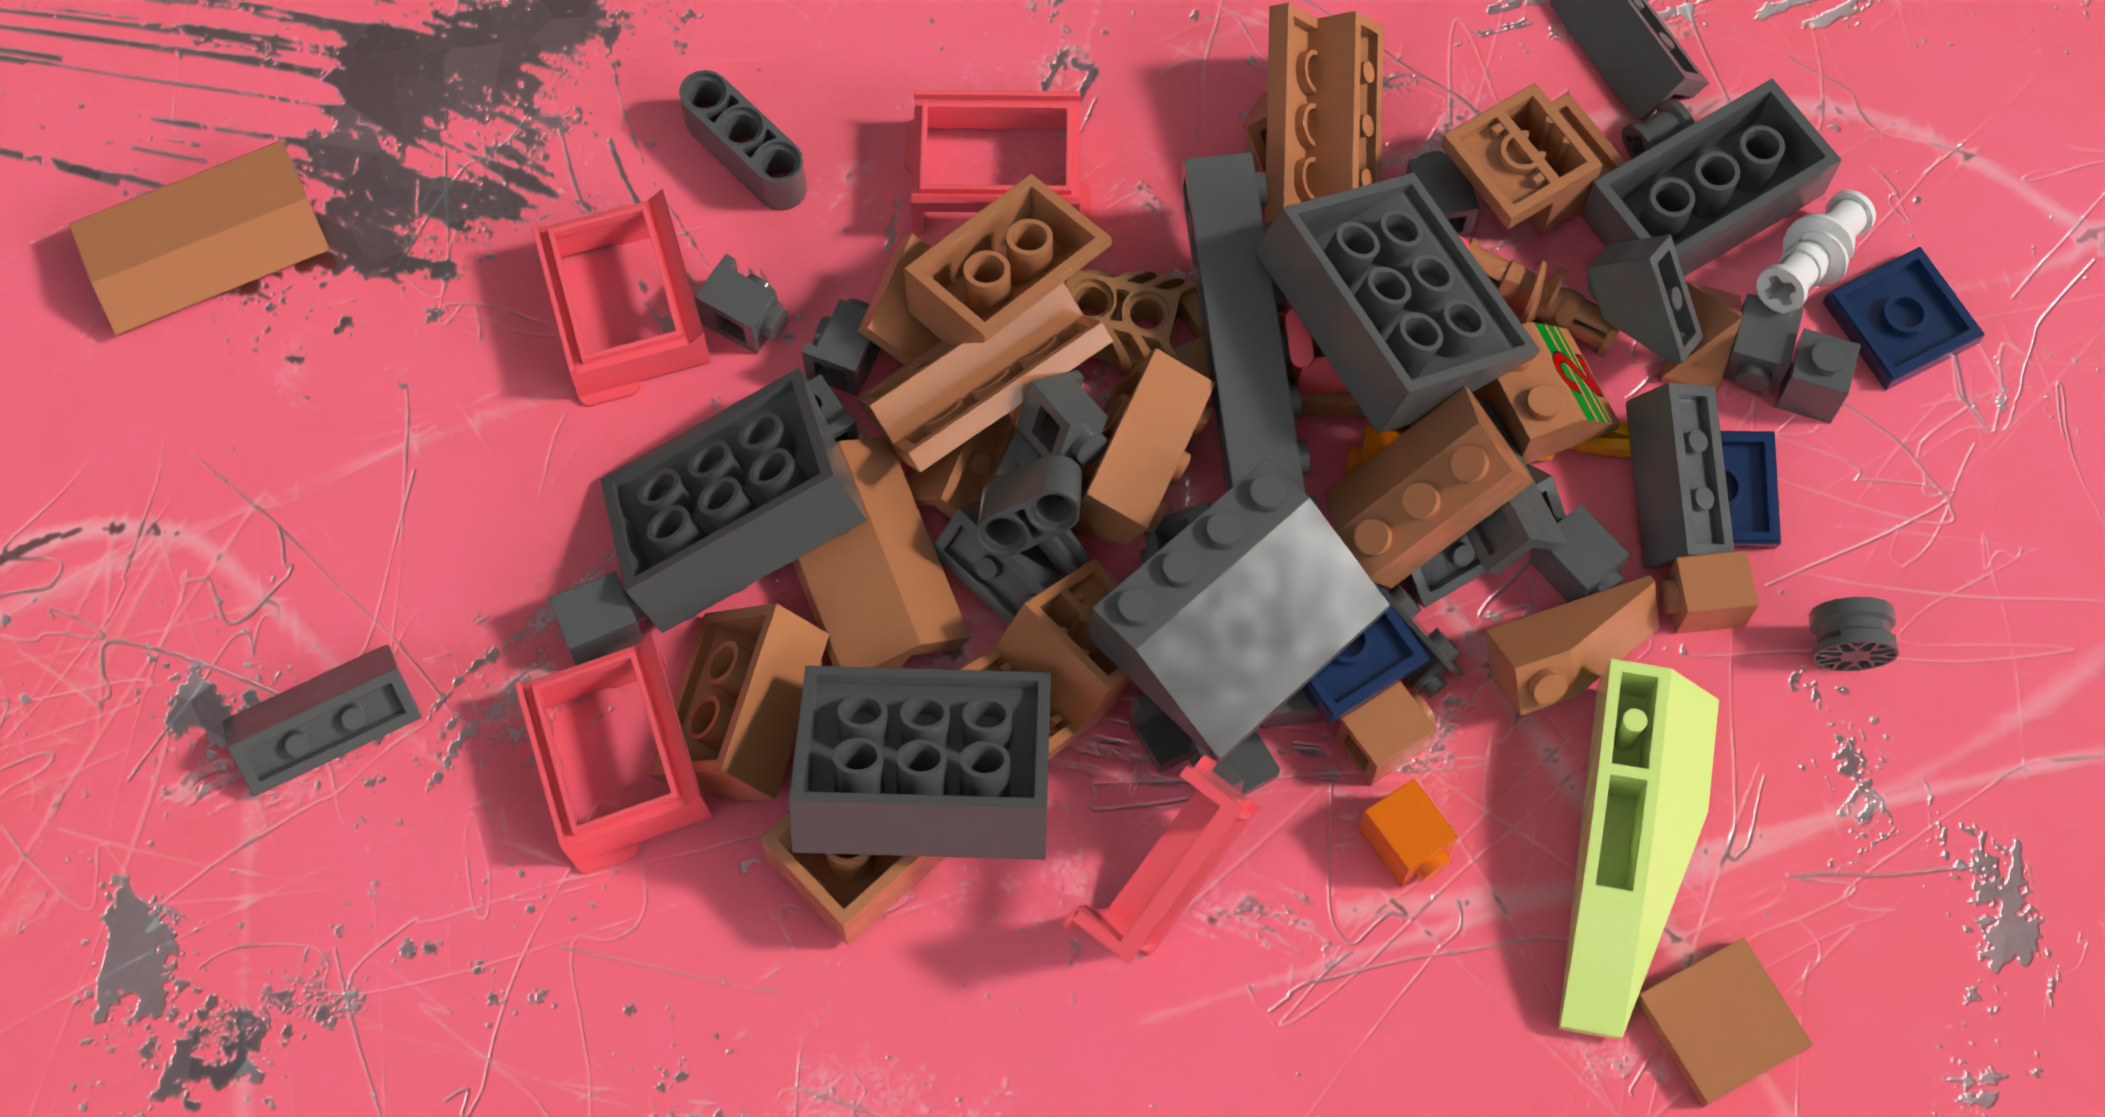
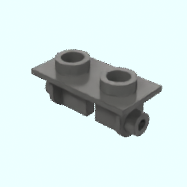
[1376,583,1465,698]

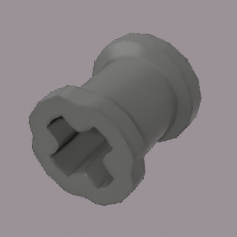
[1621,98,1695,159]

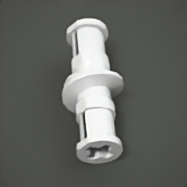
[1756,189,1876,313]

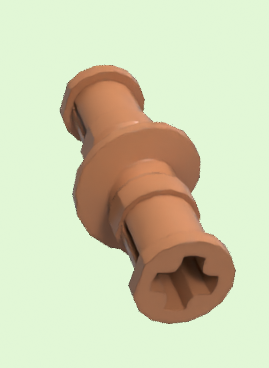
[1469,237,1619,358]

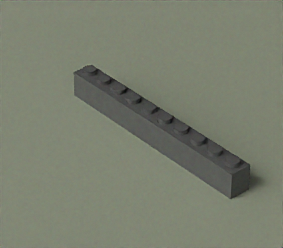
[1180,152,1325,728]

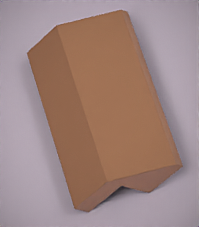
[1265,2,1384,224]
[69,140,330,335]
[856,282,1113,472]
[793,437,971,668]

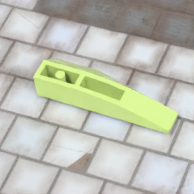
[1558,658,1719,1040]

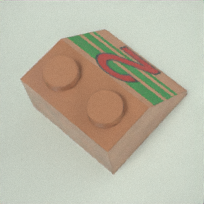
[1475,322,1620,465]

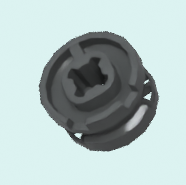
[1809,597,1899,671]

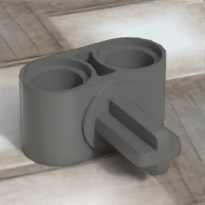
[976,454,1088,574]

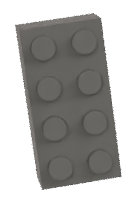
[1581,78,1842,277]

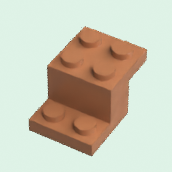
[1441,83,1626,236]
[960,559,1132,759]

